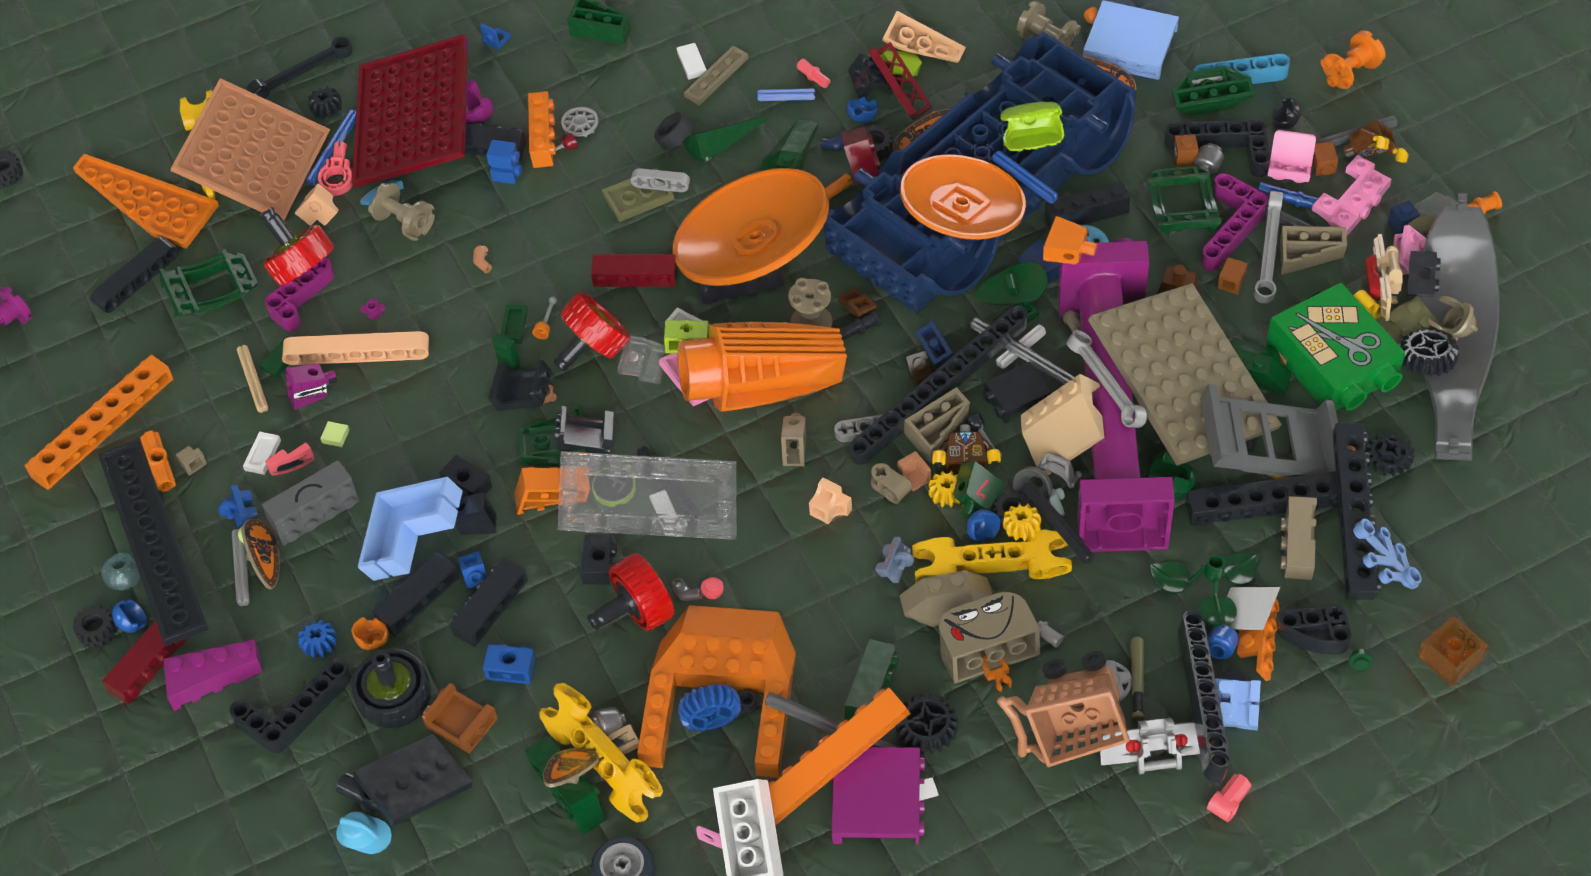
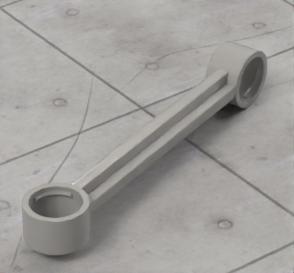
[1254,191,1283,304]
[1067,330,1147,428]

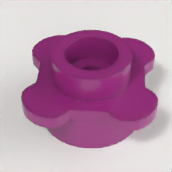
[360,298,385,320]

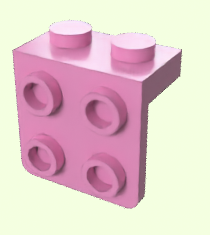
[1268,130,1316,183]

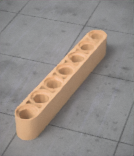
[282,331,429,365]

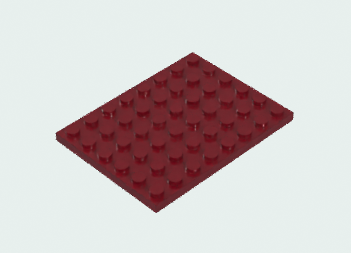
[352,34,468,188]

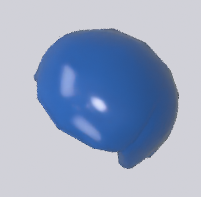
[846,97,879,124]
[967,509,1001,543]
[112,599,147,633]

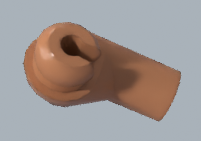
[473,245,492,273]

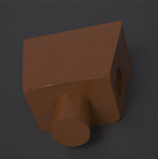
[1156,264,1199,295]

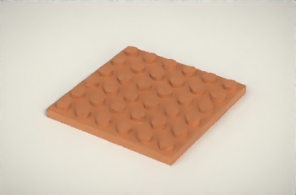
[171,78,330,221]

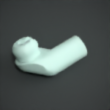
[1049,488,1065,516]

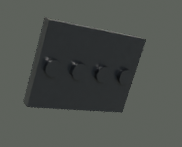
[353,734,473,826]

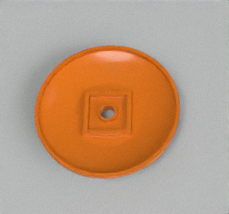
[900,155,1026,239]

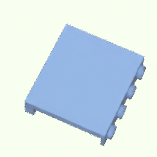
[1083,0,1179,80]

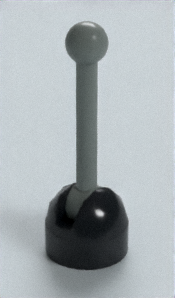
[965,413,1002,457]

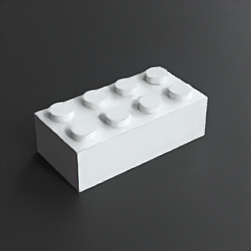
[713,779,783,876]

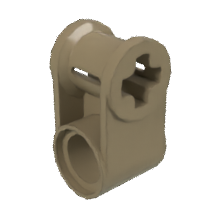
[871,463,913,504]

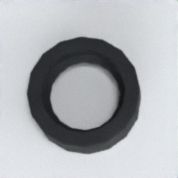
[654,112,692,150]

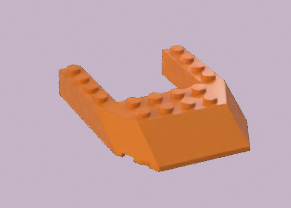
[637,605,796,778]

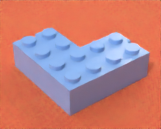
[358,477,462,581]

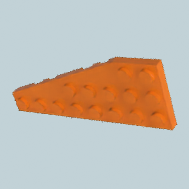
[73,154,219,249]

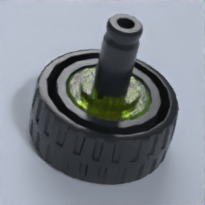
[351,649,431,728]

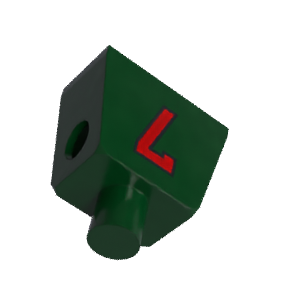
[953,461,1005,518]

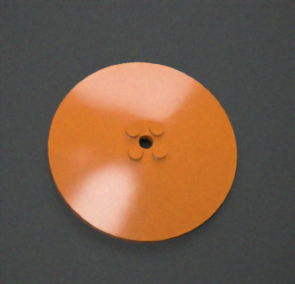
[673,168,829,286]

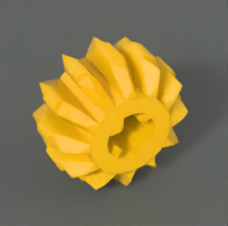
[928,470,960,508]
[1003,503,1041,541]

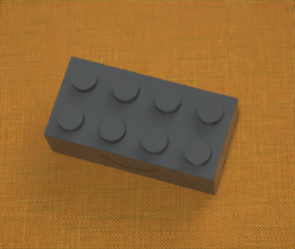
[261,460,359,546]

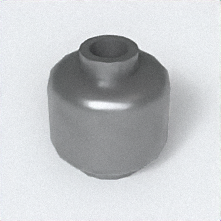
[1194,143,1224,174]
[590,707,626,736]

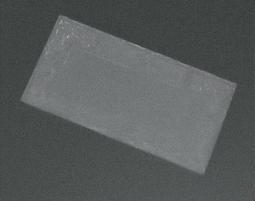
[557,451,737,540]

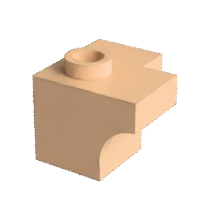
[295,184,339,226]
[809,478,852,524]

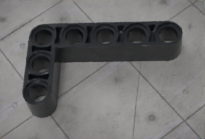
[1164,119,1270,177]
[229,659,351,753]

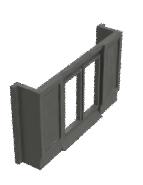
[1200,384,1338,477]

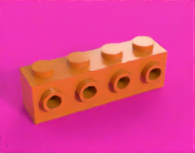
[528,91,556,168]

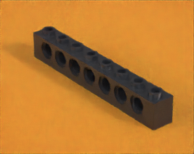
[1332,423,1381,600]
[1186,468,1370,525]

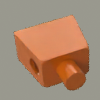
[1043,216,1097,264]

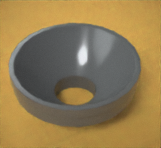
[1013,466,1053,506]

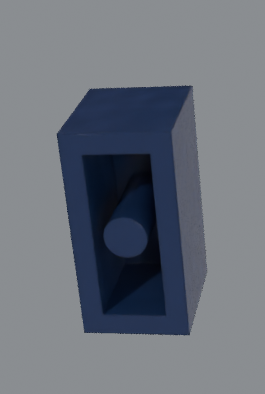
[915,321,954,369]

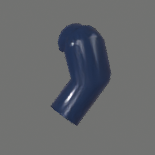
[820,134,844,151]

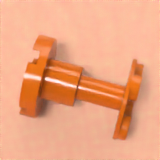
[1320,30,1385,89]

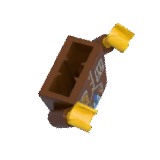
[1343,120,1408,163]
[932,424,1001,474]

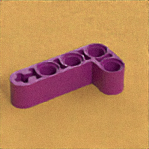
[265,257,335,332]

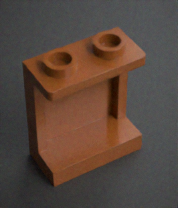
[422,683,498,754]

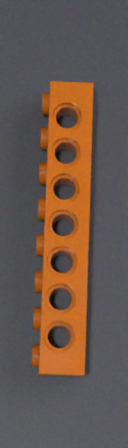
[24,355,173,490]

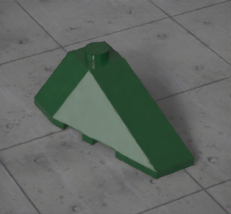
[682,116,767,162]

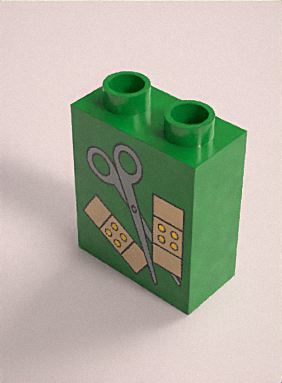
[1266,282,1405,411]

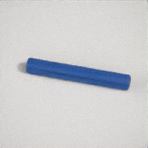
[992,151,1058,204]

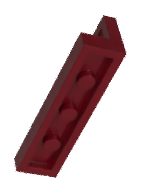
[868,42,933,120]

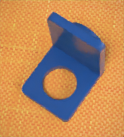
[480,23,511,50]

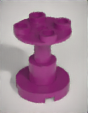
[0,286,33,326]

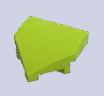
[881,50,922,80]

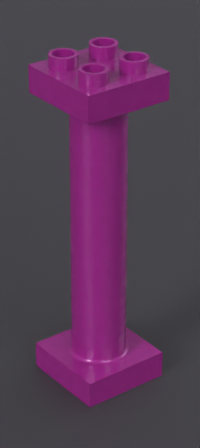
[1058,238,1175,552]

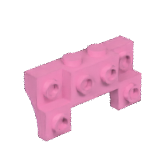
[1312,155,1391,236]

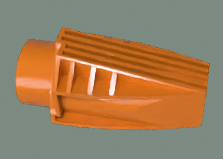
[677,322,847,411]

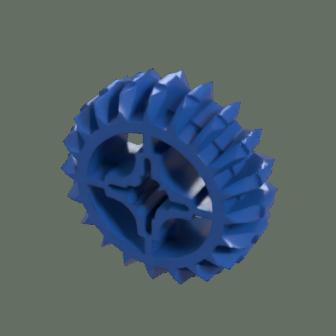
[678,683,741,732]

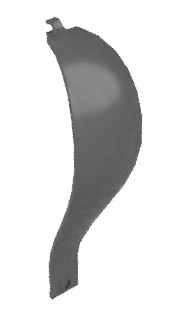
[1415,193,1499,461]

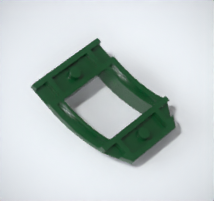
[1148,166,1221,237]
[159,249,258,317]

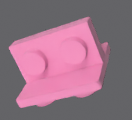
[1393,225,1426,275]

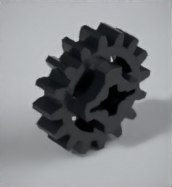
[1365,431,1415,477]

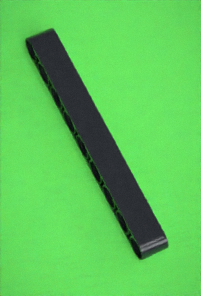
[1178,610,1231,783]

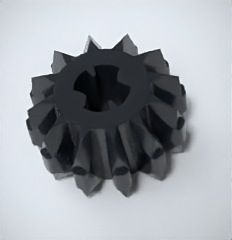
[308,86,342,119]

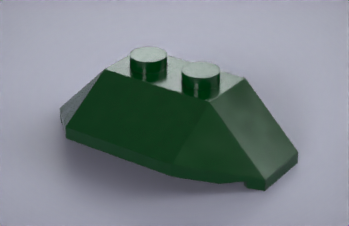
[1172,66,1255,115]
[1229,338,1292,395]

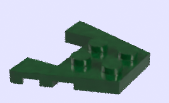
[519,405,587,468]

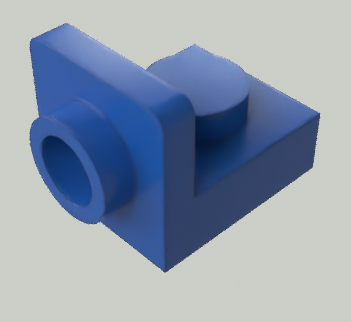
[458,551,487,588]

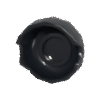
[1272,97,1301,128]

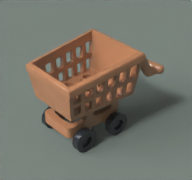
[997,651,1130,767]

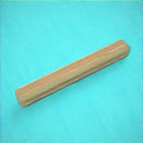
[237,345,269,413]

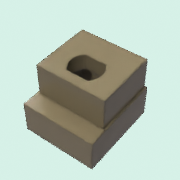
[176,446,207,476]

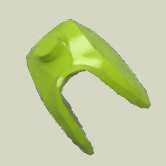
[1000,102,1064,151]

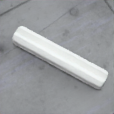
[996,324,1046,369]

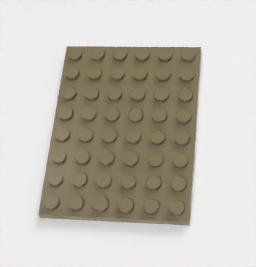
[1088,283,1282,465]

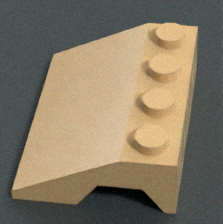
[1021,374,1104,475]

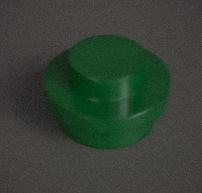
[1349,649,1373,670]

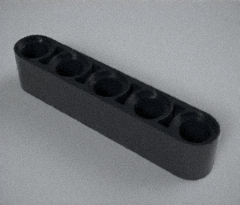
[90,237,179,313]

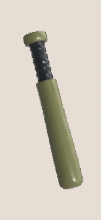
[1130,637,1146,723]

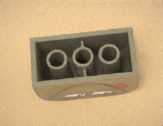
[939,592,1040,684]

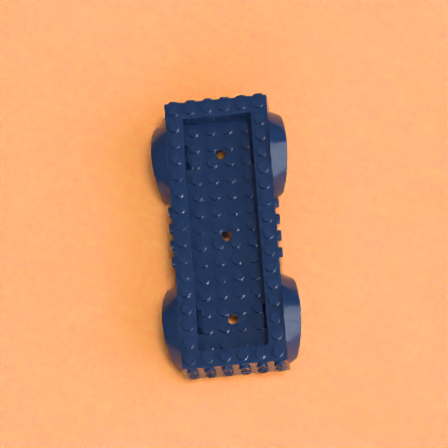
[824,32,1136,313]

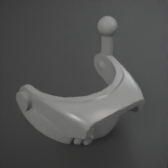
[1036,453,1082,489]

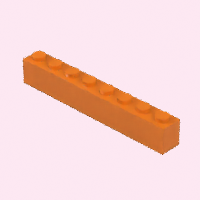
[768,688,910,826]

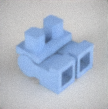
[1215,679,1261,730]

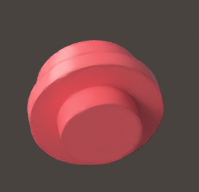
[701,577,724,599]

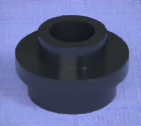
[739,690,759,713]

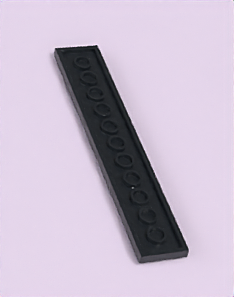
[98,439,209,646]

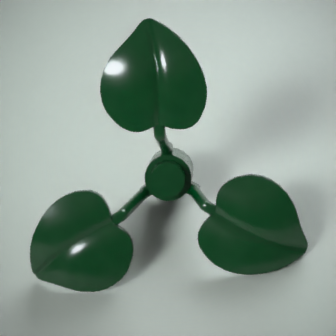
[1150,553,1256,627]

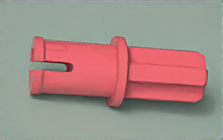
[797,59,831,88]

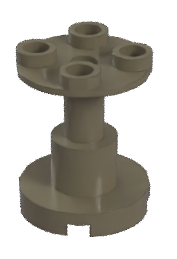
[1017,1,1081,49]
[368,183,435,241]
[788,278,833,328]

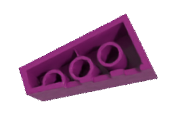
[164,639,263,711]

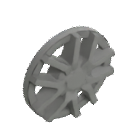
[561,107,599,137]

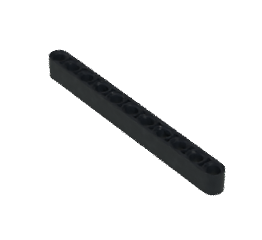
[850,306,1027,465]

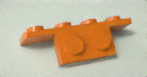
[1237,599,1279,681]

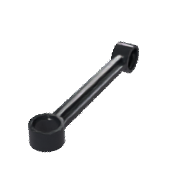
[247,36,353,99]

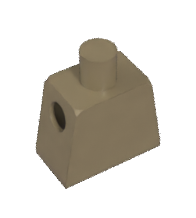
[781,413,807,466]

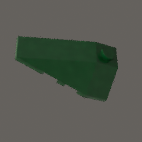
[759,119,818,172]

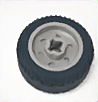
[591,836,656,876]

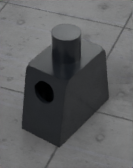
[455,492,497,535]

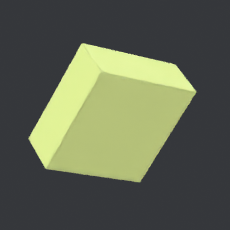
[320,421,349,447]

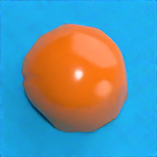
[351,617,389,650]

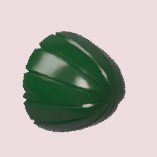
[1145,452,1196,501]

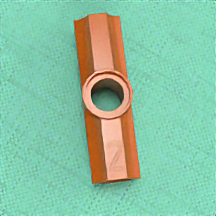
[140,430,176,492]

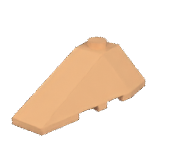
[882,11,966,63]

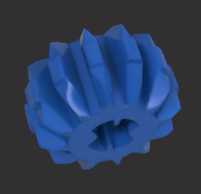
[298,620,337,659]

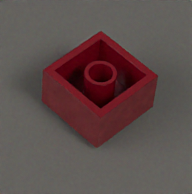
[841,127,881,184]

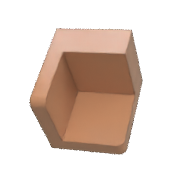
[898,451,931,491]

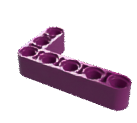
[1201,173,1268,271]

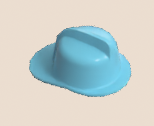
[336,811,392,854]

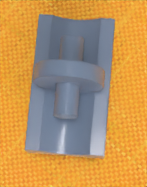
[875,537,914,583]

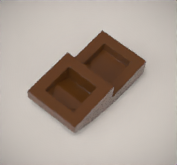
[838,287,877,317]

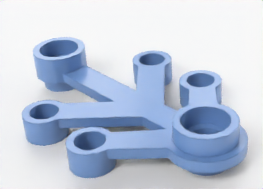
[1353,519,1422,589]

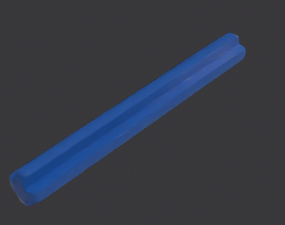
[306,109,356,186]

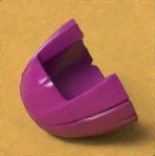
[466,81,494,124]

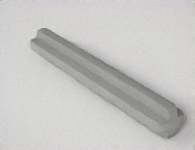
[232,528,250,607]

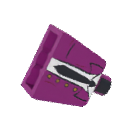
[286,363,337,410]

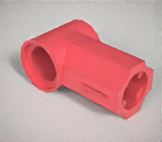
[1207,774,1252,822]

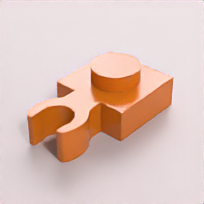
[982,656,1012,692]

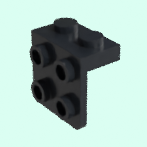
[848,54,901,98]

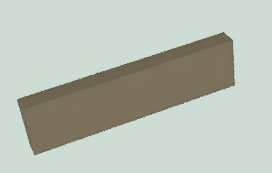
[684,46,748,106]

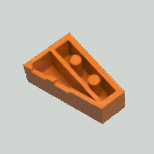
[514,467,590,515]

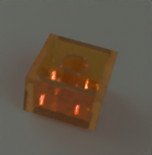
[1417,616,1489,687]

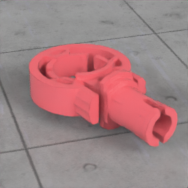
[318,142,353,196]

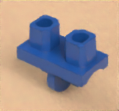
[218,485,257,529]

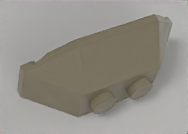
[899,570,993,627]

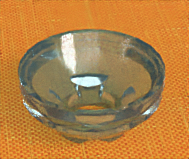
[102,552,141,590]

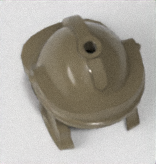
[1428,296,1478,341]

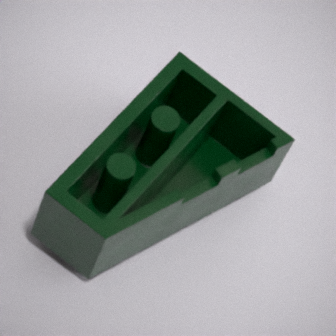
[567,0,631,45]

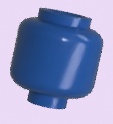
[1207,625,1239,659]

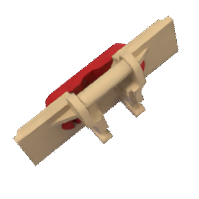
[1365,234,1403,321]

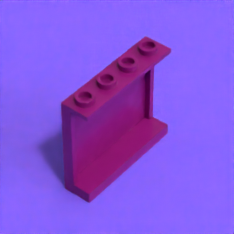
[832,747,925,845]

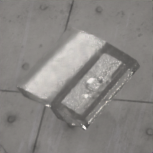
[617,335,669,384]

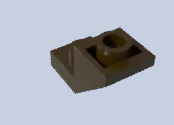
[904,350,939,399]

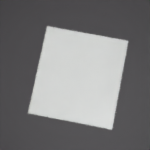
[1227,587,1280,630]

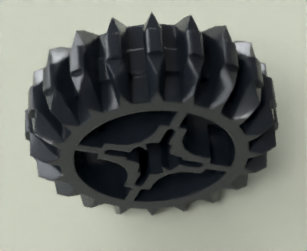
[1399,328,1459,377]
[895,693,958,755]

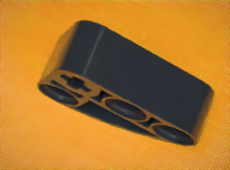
[1277,605,1352,654]

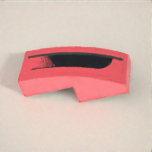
[265,442,315,476]

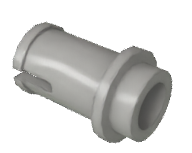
[1037,621,1064,648]

